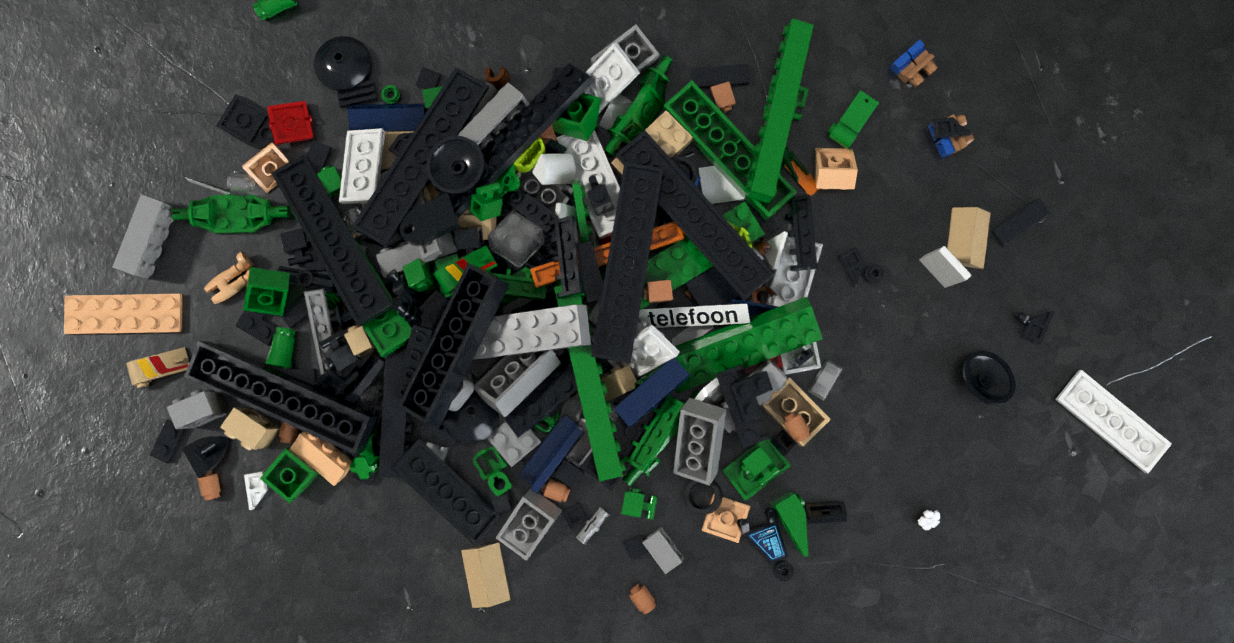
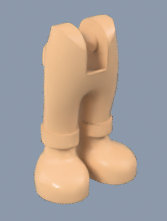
[204,251,255,304]

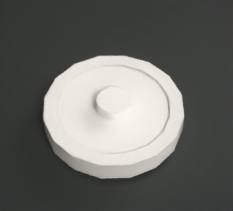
[695,378,724,406]

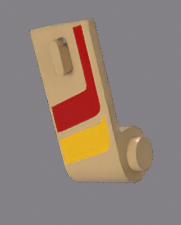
[126,347,189,389]

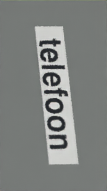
[638,304,750,328]

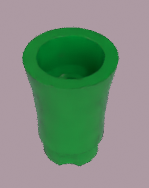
[253,0,298,21]
[265,327,295,369]

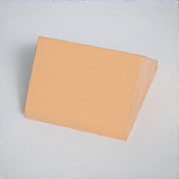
[242,142,290,193]

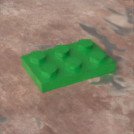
[722,438,791,501]

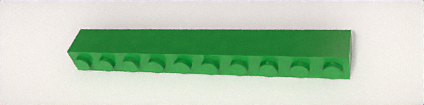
[745,18,814,203]
[554,285,626,482]

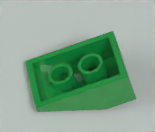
[770,491,809,557]

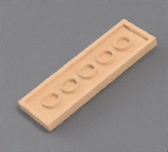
[64,294,182,334]

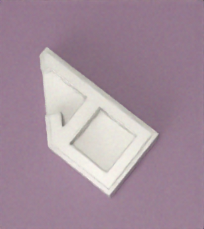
[244,471,268,510]

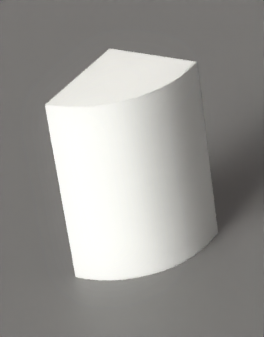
[532,154,576,185]

